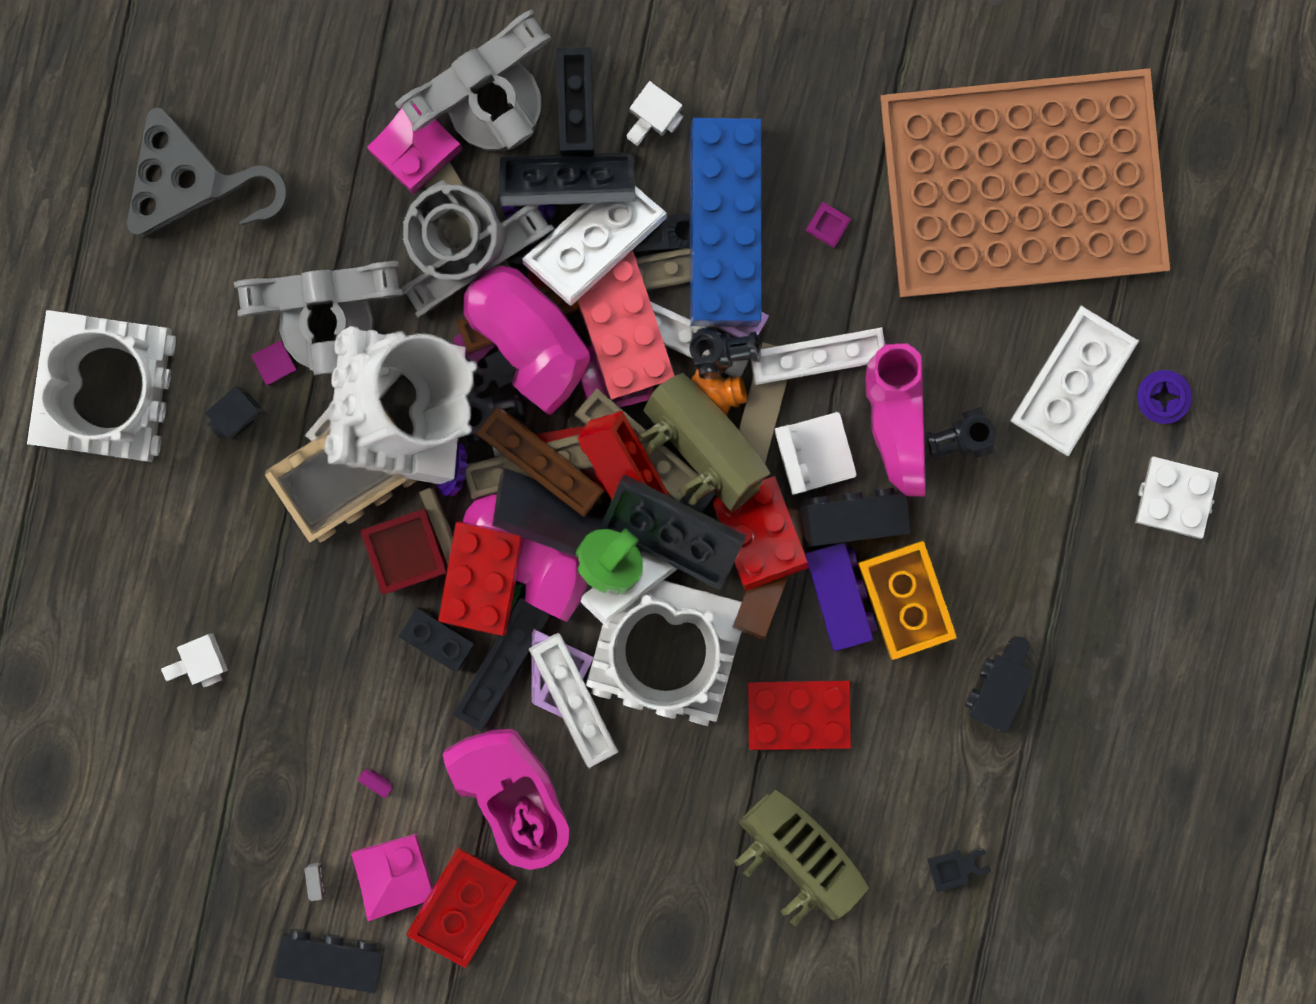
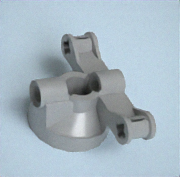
[395,10,552,152]
[400,180,555,318]
[234,261,403,375]

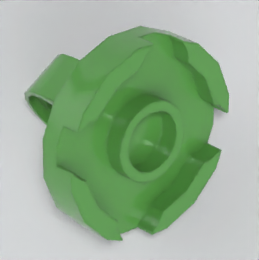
[576,529,643,594]

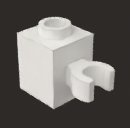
[627,81,684,146]
[161,633,228,688]

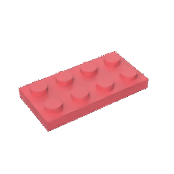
[577,251,674,400]

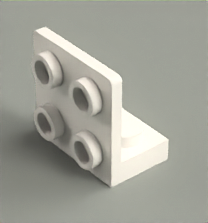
[774,412,857,495]

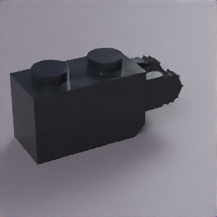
[965,636,1032,733]

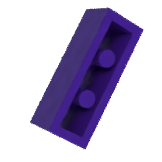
[804,542,877,651]

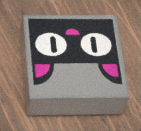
[304,863,326,901]

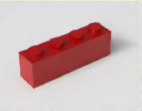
[577,411,671,501]

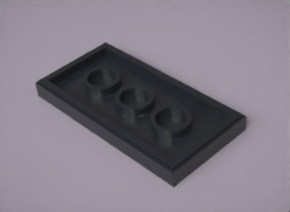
[498,152,635,206]
[492,468,609,558]
[600,474,747,590]

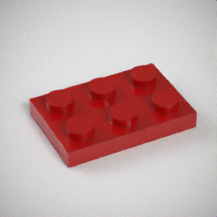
[712,476,809,591]
[438,521,524,636]
[748,680,851,750]
[406,847,517,968]

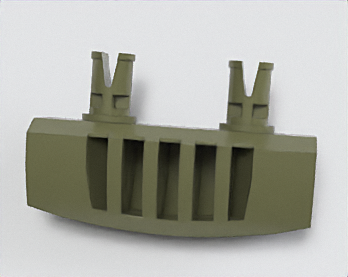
[637,373,771,513]
[734,790,869,926]

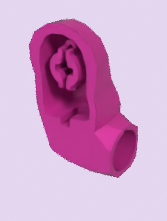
[464,266,590,415]
[865,344,926,497]
[463,492,588,622]
[443,729,569,870]

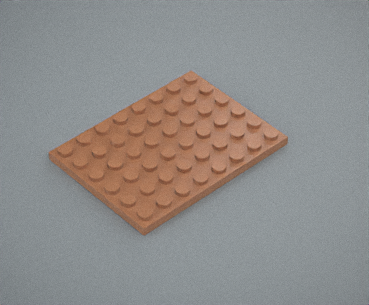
[880,69,1170,298]

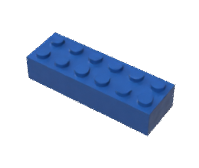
[690,118,761,327]

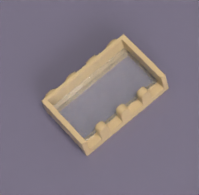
[265,398,418,543]

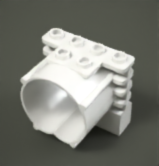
[27,310,176,462]
[325,326,476,484]
[586,580,742,726]

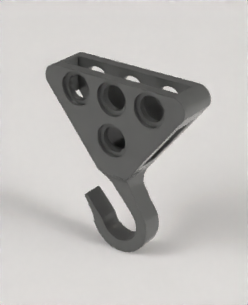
[127,108,288,237]

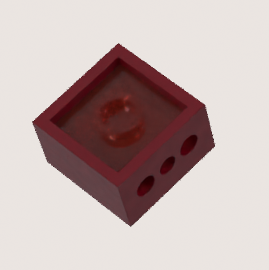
[360,509,448,595]

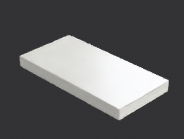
[522,186,667,306]
[1010,306,1139,456]

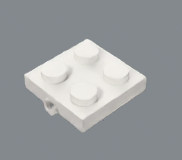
[1135,457,1218,539]

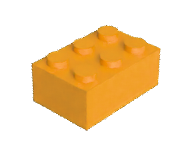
[858,541,957,660]

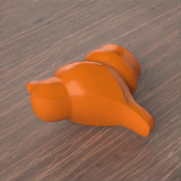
[691,369,747,416]

